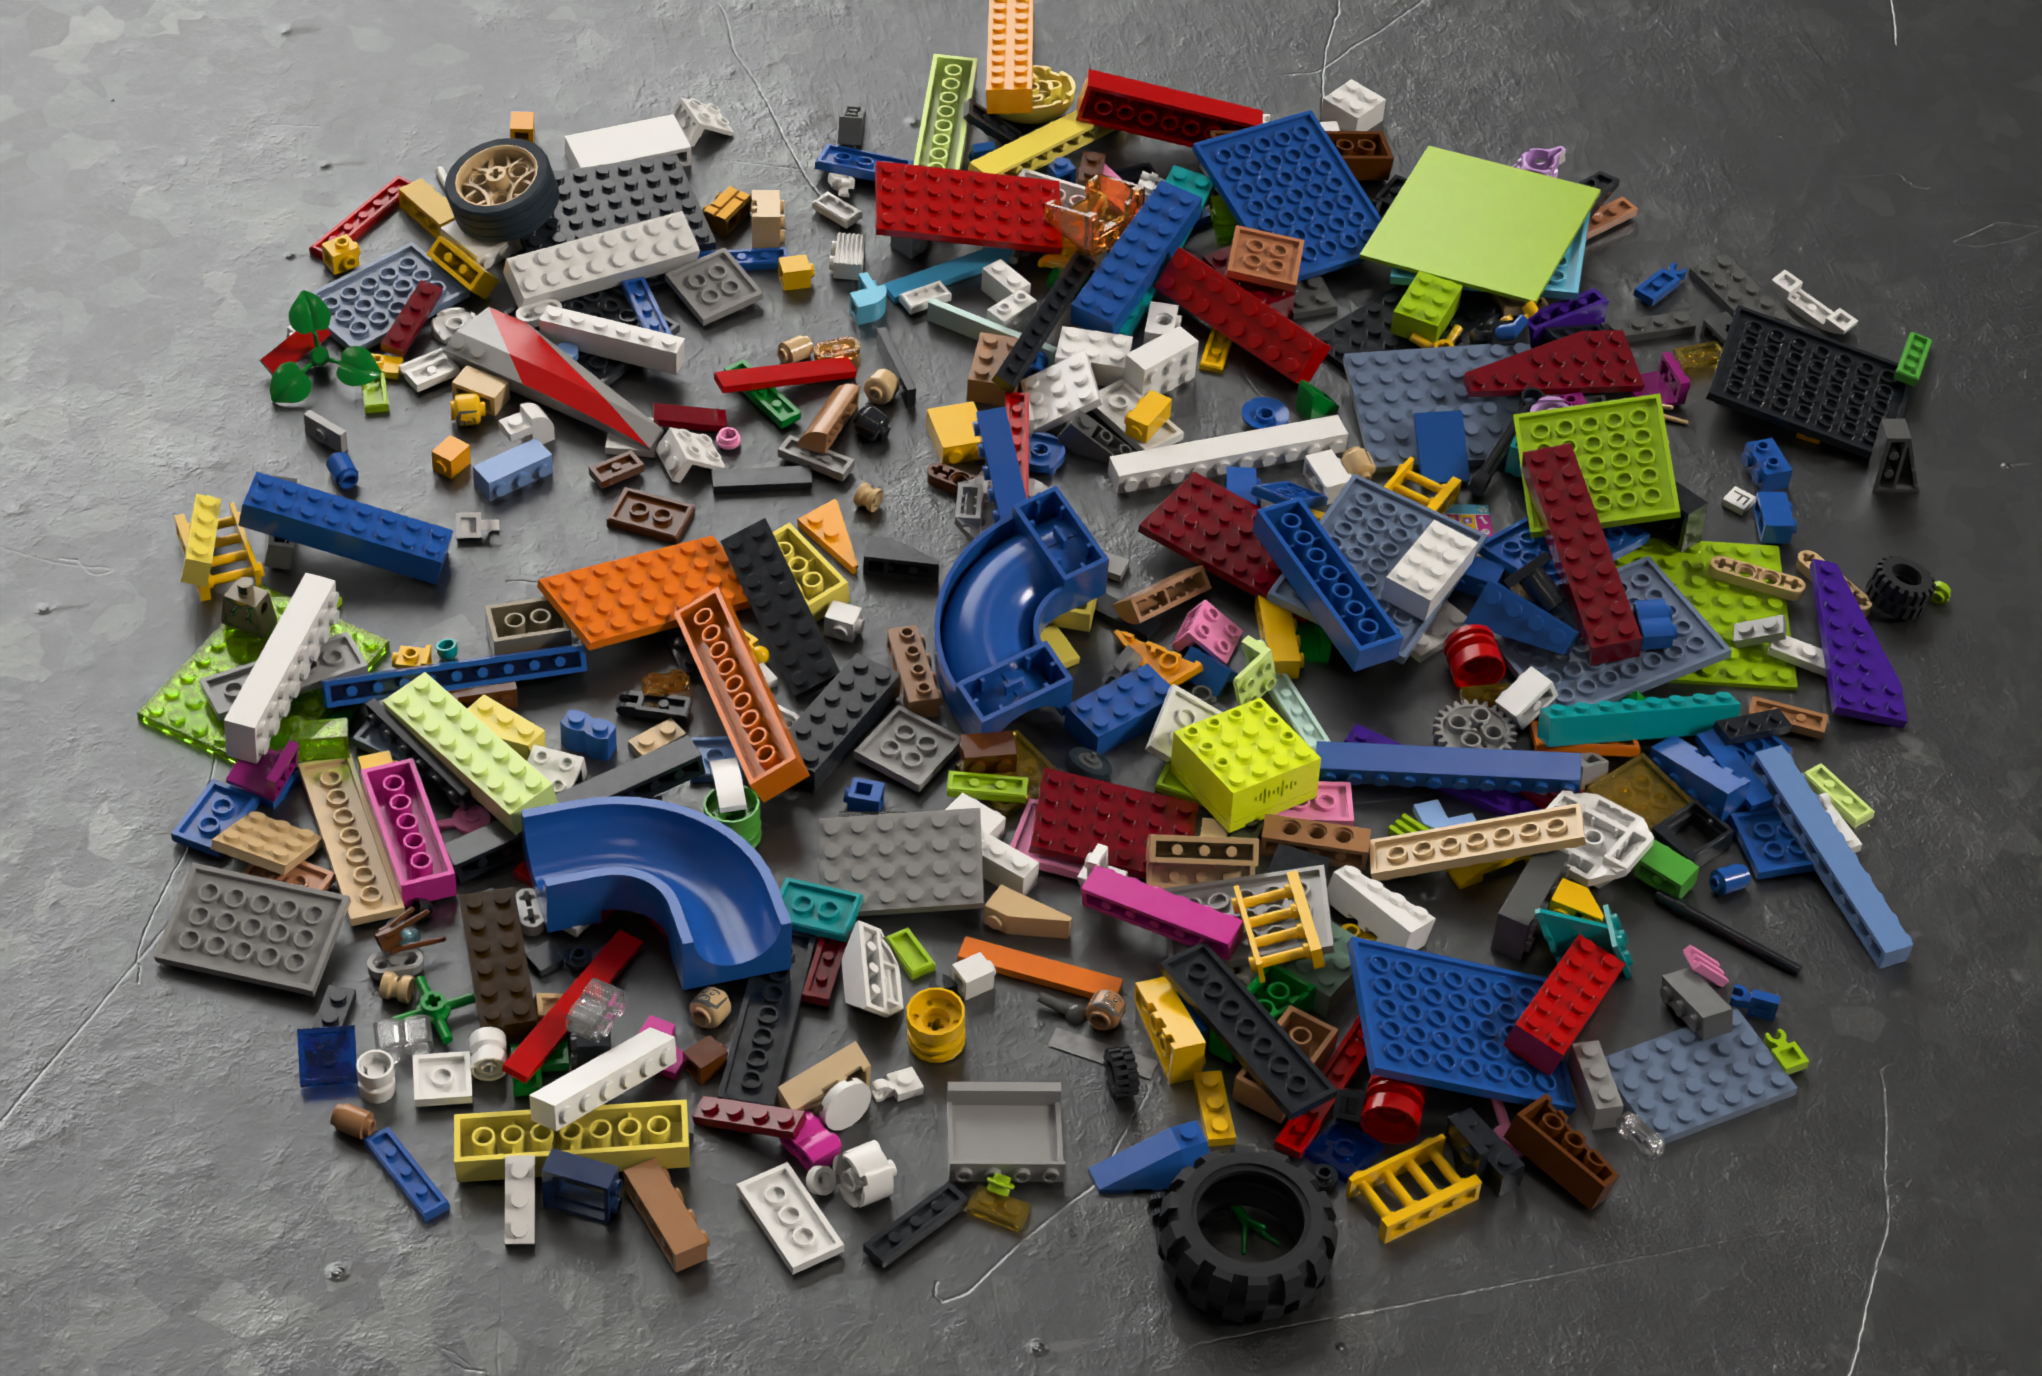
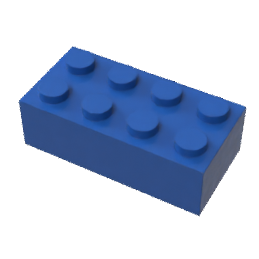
[1064,663,1171,755]

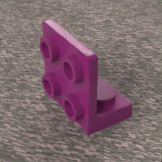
[226,740,299,802]

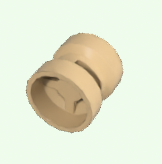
[379,971,415,1004]

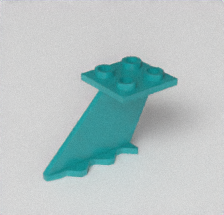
[1535,904,1634,979]

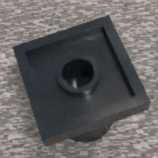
[1504,551,1569,613]

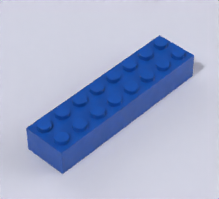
[1071,180,1202,334]
[238,471,454,584]
[1252,497,1403,672]

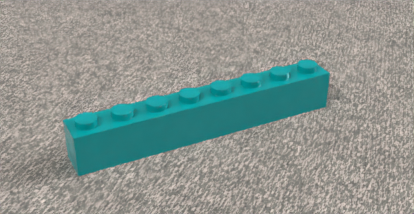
[1537,692,1741,747]

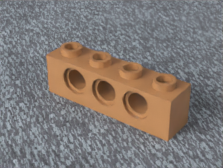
[1259,814,1371,870]

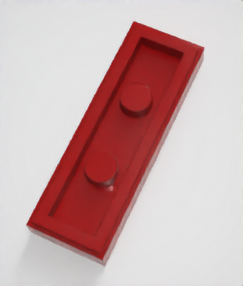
[259,328,331,376]

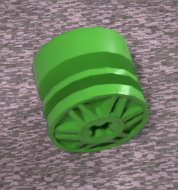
[703,785,762,848]

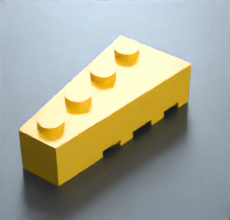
[1133,976,1206,1084]

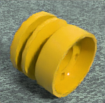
[907,988,965,1063]

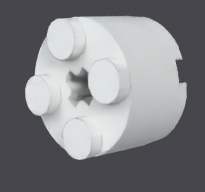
[833,1140,897,1208]

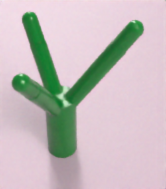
[1231,1206,1281,1255]

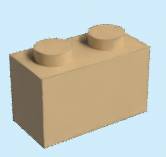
[452,365,510,416]

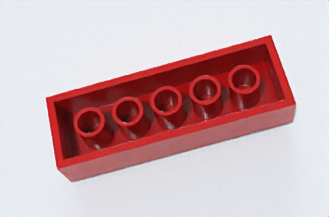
[1503,934,1625,1076]

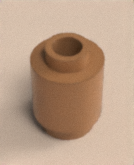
[330,1103,376,1139]

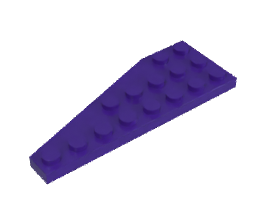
[1810,559,1908,728]

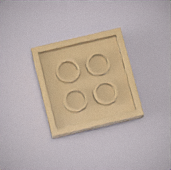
[211,811,323,875]

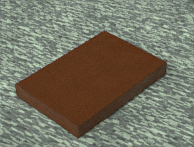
[606,487,695,544]

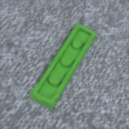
[1894,332,1932,387]

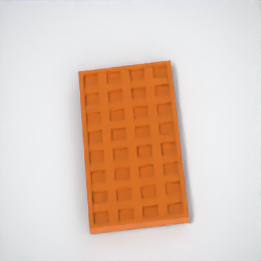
[537,535,751,650]

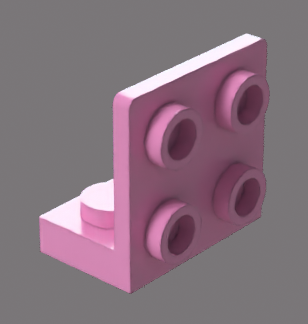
[1171,600,1243,664]

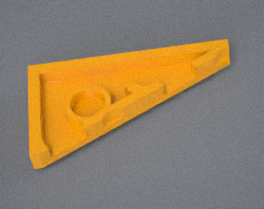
[797,499,858,574]
[1114,629,1203,686]

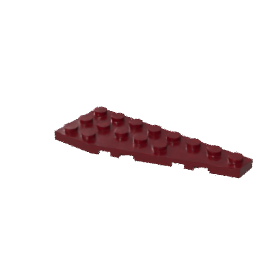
[1462,330,1645,397]

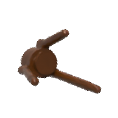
[374,907,446,956]

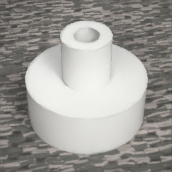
[806,1165,836,1195]

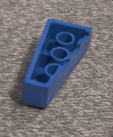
[1463,580,1582,655]
[1647,735,1751,824]

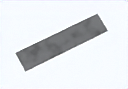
[1048,1027,1158,1079]

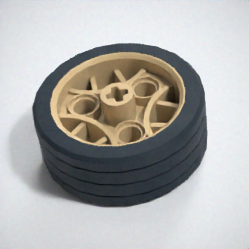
[444,138,560,243]

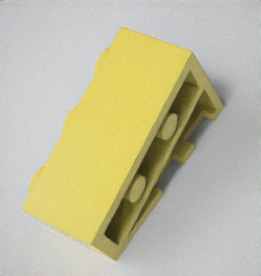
[467,695,546,761]

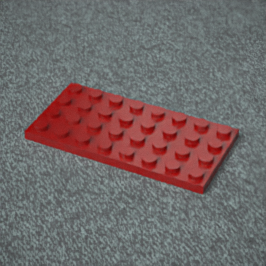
[875,161,1062,254]

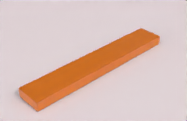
[957,936,1123,999]

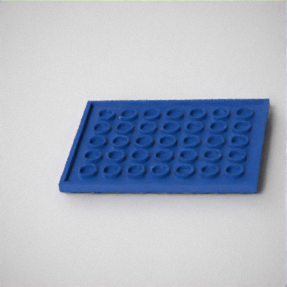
[1192,110,1382,282]
[1347,936,1576,1115]

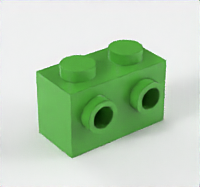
[1634,840,1699,899]

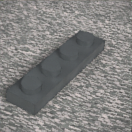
[1600,311,1696,342]

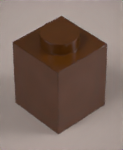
[683,1035,728,1086]

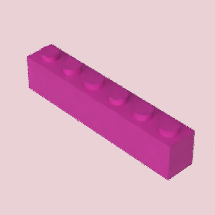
[1081,865,1244,961]

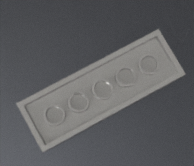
[199,631,369,721]

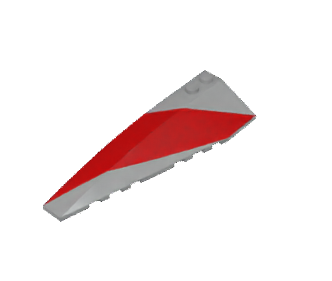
[443,307,664,451]

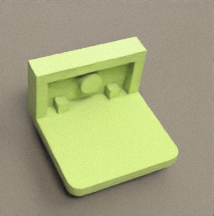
[1233,635,1277,706]

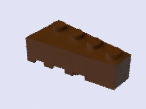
[1503,1093,1619,1210]

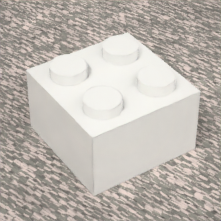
[1321,79,1386,131]

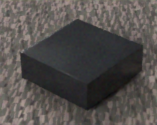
[526,942,564,977]

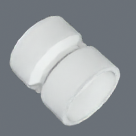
[469,1027,507,1081]
[356,1050,396,1104]

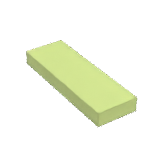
[1802,763,1875,828]

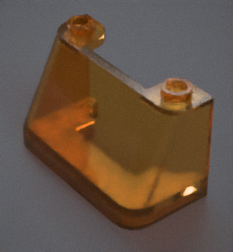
[1044,173,1145,258]

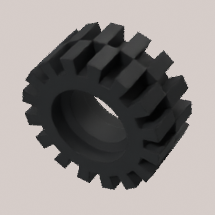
[1103,1045,1140,1099]

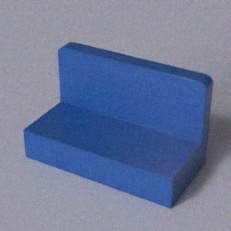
[1184,646,1239,698]

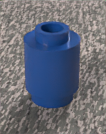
[326,452,359,489]
[1709,863,1751,896]

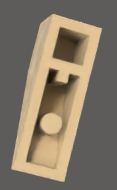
[983,885,1072,939]

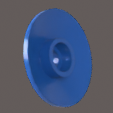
[1241,397,1290,430]

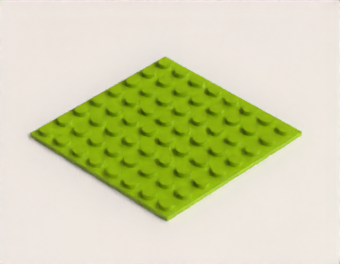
[1360,146,1601,304]
[1614,538,1798,691]

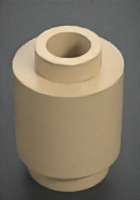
[777,335,814,364]

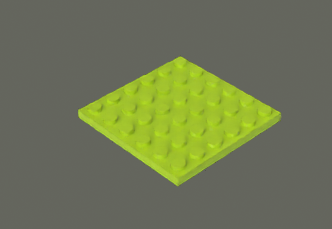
[1513,393,1681,538]

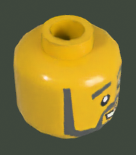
[450,393,486,426]

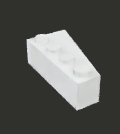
[1327,865,1436,950]

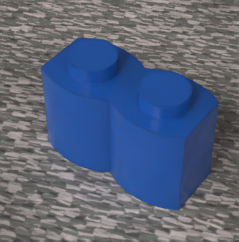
[1632,598,1677,650]
[560,710,617,761]

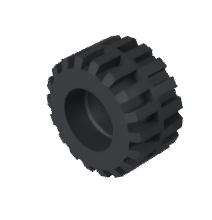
[1865,556,1936,620]

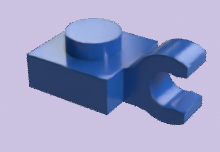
[1729,984,1781,1022]

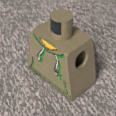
[221,577,278,639]

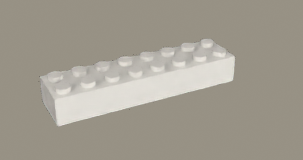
[503,211,700,308]
[224,573,340,764]

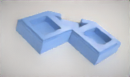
[1412,799,1476,829]

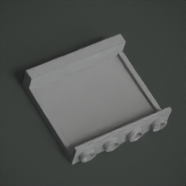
[946,1082,1066,1183]

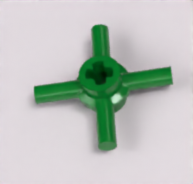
[391,976,476,1044]

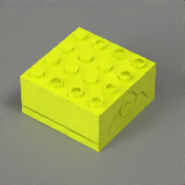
[1170,697,1321,833]

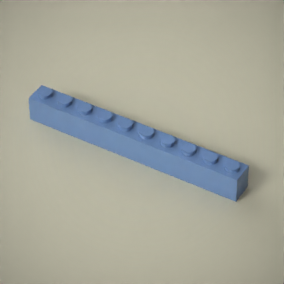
[1750,745,1913,969]

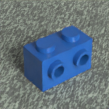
[1741,438,1793,492]
[1753,492,1797,544]

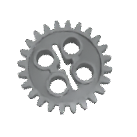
[1432,699,1517,750]

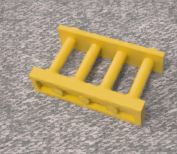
[1384,456,1462,515]
[174,502,264,602]
[1231,870,1325,983]
[1345,1134,1482,1244]

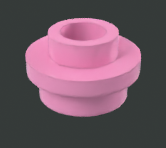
[716,427,741,450]

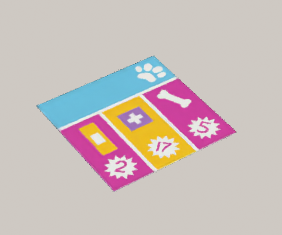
[1444,504,1493,537]

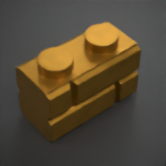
[702,186,752,237]

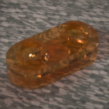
[814,336,860,360]
[641,669,690,695]

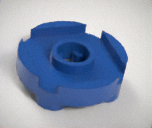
[1029,432,1065,475]

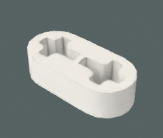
[516,888,545,936]

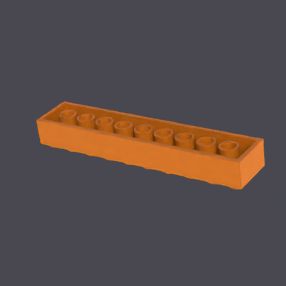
[674,587,810,803]

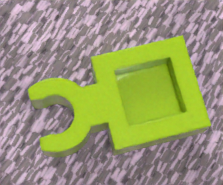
[1763,1028,1809,1075]

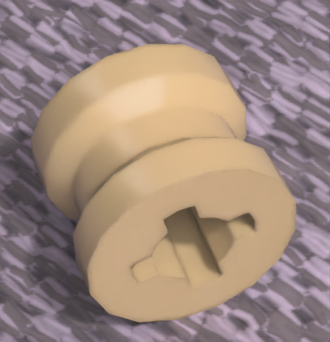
[854,482,884,512]

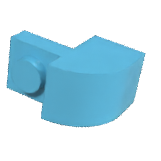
[849,272,887,325]

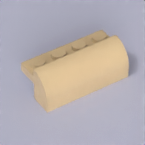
[1146,834,1259,889]

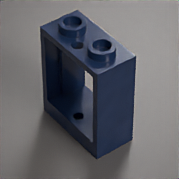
[541,1148,622,1224]

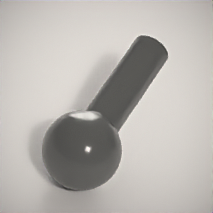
[1037,992,1087,1024]

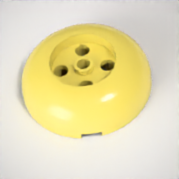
[998,65,1075,124]

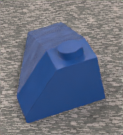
[1088,1120,1210,1193]

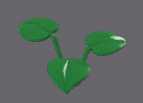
[270,290,381,403]

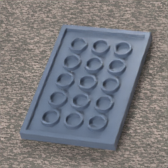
[311,242,470,350]
[1605,1008,1798,1148]

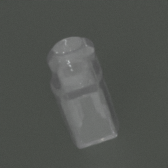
[566,978,626,1043]
[373,1015,434,1063]

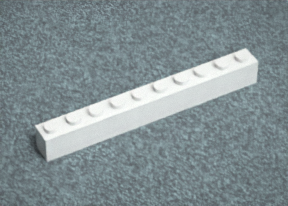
[1108,415,1348,494]

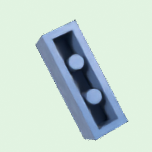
[473,438,553,501]

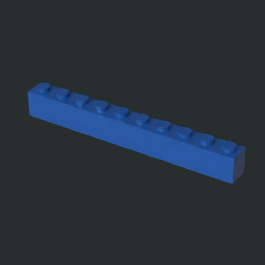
[320,644,587,708]
[1316,741,1581,794]

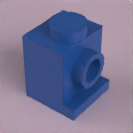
[1047,157,1076,183]
[843,777,885,815]

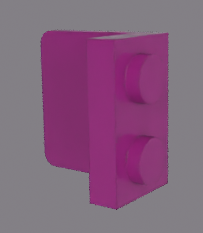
[1630,352,1691,406]

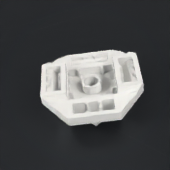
[1546,790,1654,889]

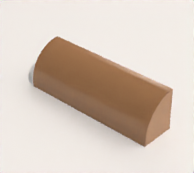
[797,384,860,455]
[1113,565,1211,624]

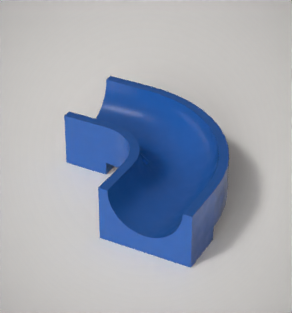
[933,485,1109,734]
[521,796,792,990]

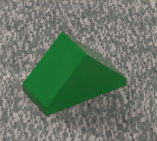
[1296,379,1340,420]

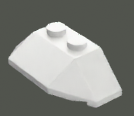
[841,920,904,1018]

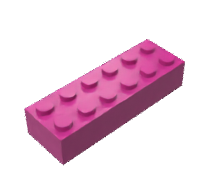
[360,758,457,907]

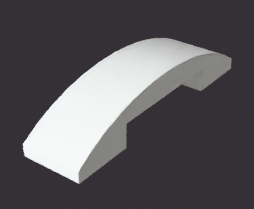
[1770,270,1858,334]
[709,757,747,813]

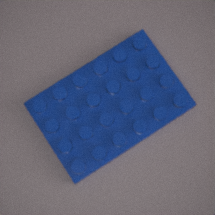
[1478,516,1650,590]

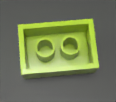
[1390,271,1463,343]

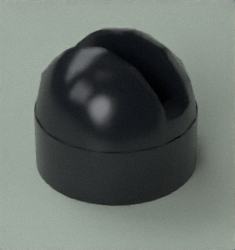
[410,898,434,920]

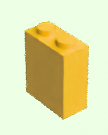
[926,402,984,465]

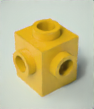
[322,234,361,275]

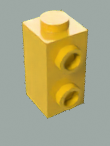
[1124,390,1172,444]

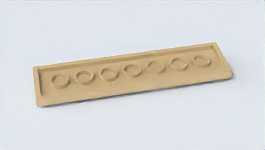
[298,753,405,926]
[1370,803,1586,881]

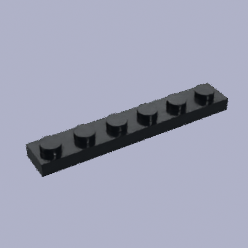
[365,698,474,811]

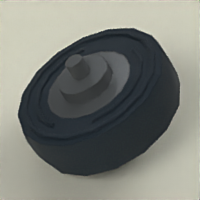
[1065,747,1112,782]

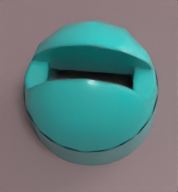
[436,638,458,661]

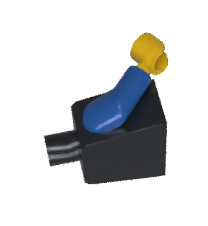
[1469,300,1538,346]

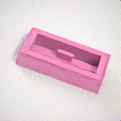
[1683,945,1729,987]

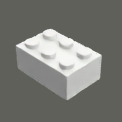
[1054,326,1133,387]
[1123,326,1199,397]

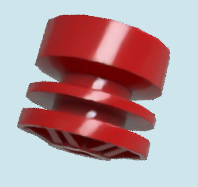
[1443,624,1506,693]
[1360,1075,1426,1145]

